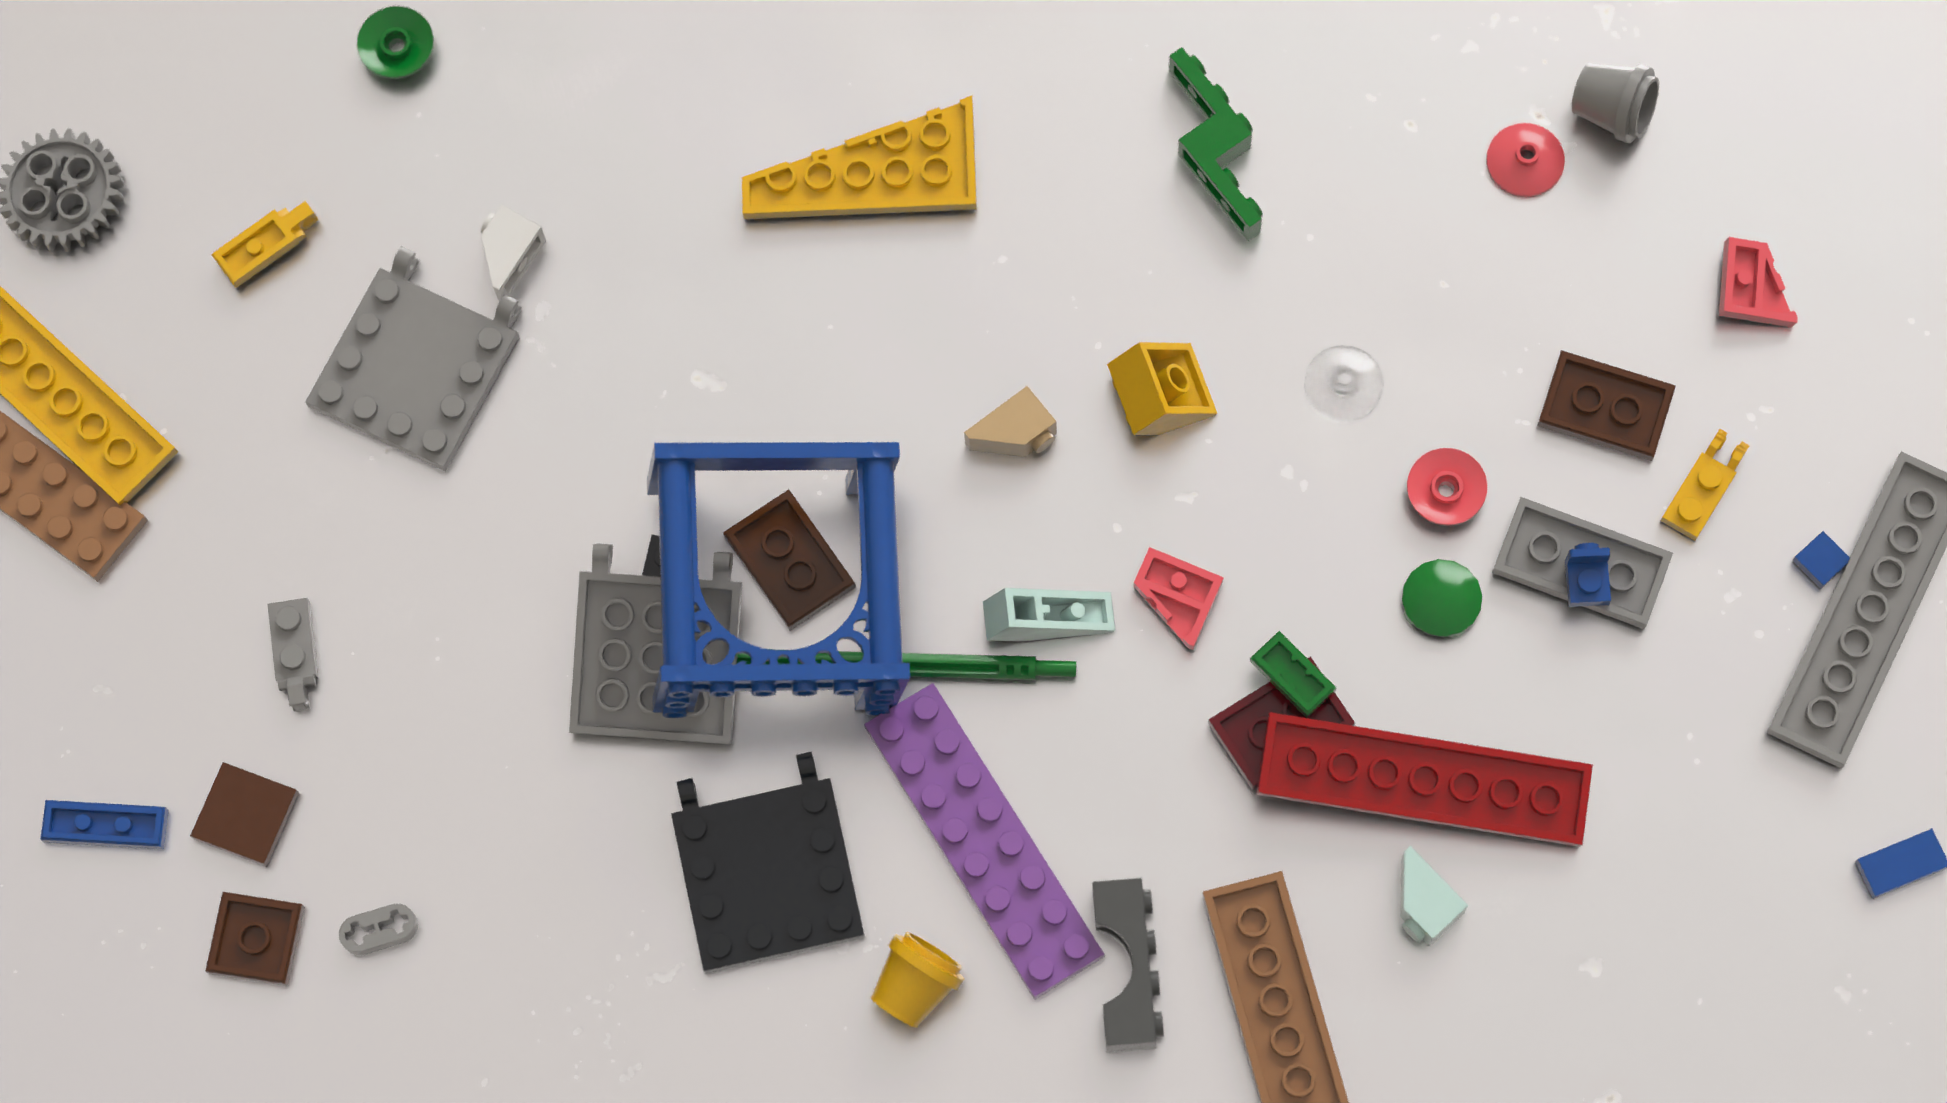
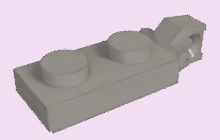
[267,598,318,711]

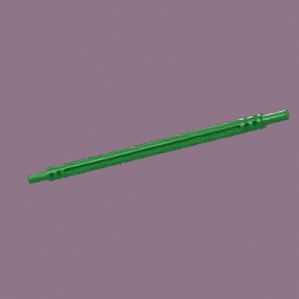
[737,649,1076,680]

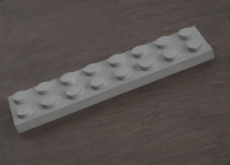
[1767,451,1947,769]

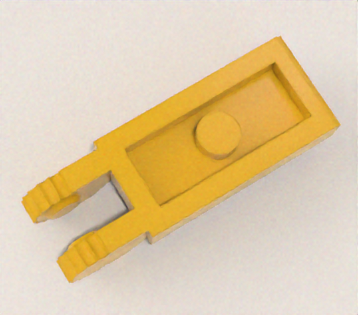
[1660,429,1750,541]

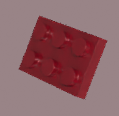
[1208,657,1355,790]

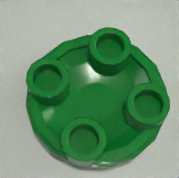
[1402,559,1482,637]

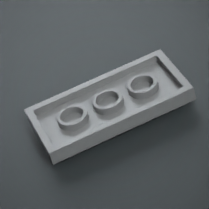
[1492,497,1673,629]

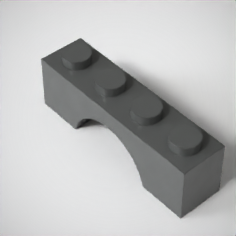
[1092,878,1164,1052]

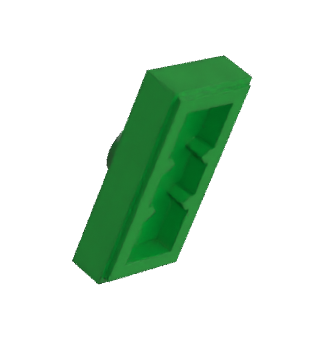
[1250,631,1337,718]

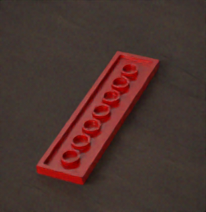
[1256,712,1593,847]

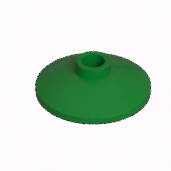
[357,6,434,79]

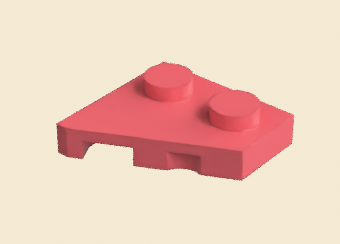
[1134,547,1224,650]

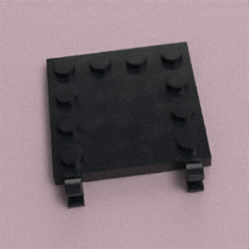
[671,751,865,974]

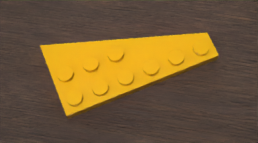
[742,95,977,219]

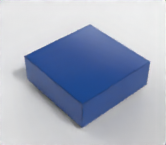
[1792,531,1850,589]

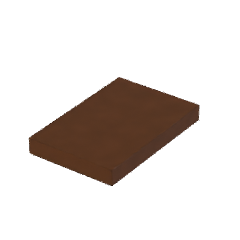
[1537,350,1676,461]
[723,489,856,631]

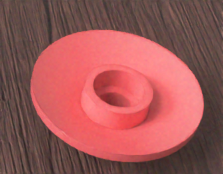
[1486,123,1565,197]
[1407,448,1487,526]

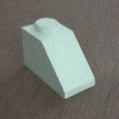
[1400,846,1468,946]

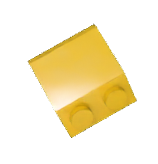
[1107,342,1218,435]

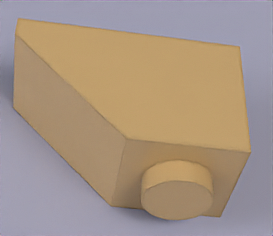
[964,386,1057,457]

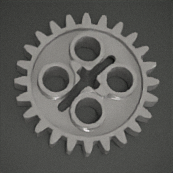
[0,128,125,252]

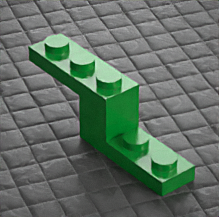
[1169,47,1263,241]

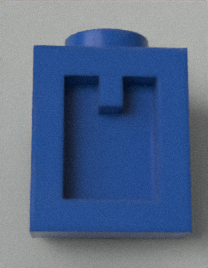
[1565,543,1611,607]

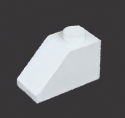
[481,204,546,301]

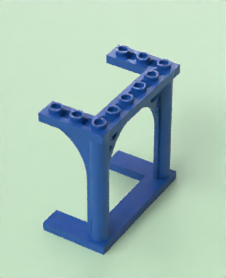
[647,442,910,718]

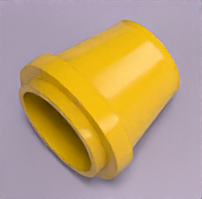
[870,932,964,1028]

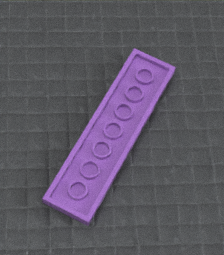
[864,683,1105,1000]

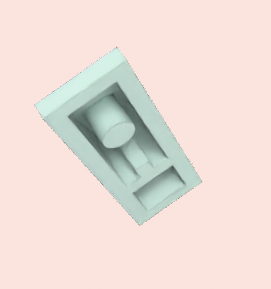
[983,588,1115,642]

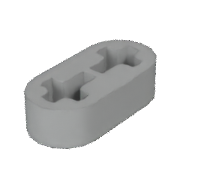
[339,904,418,955]

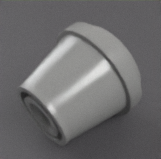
[1571,63,1659,143]

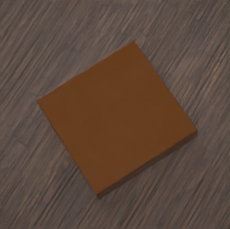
[190,762,299,867]
[205,892,305,986]

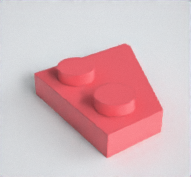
[1719,237,1798,328]

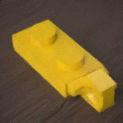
[212,201,318,288]

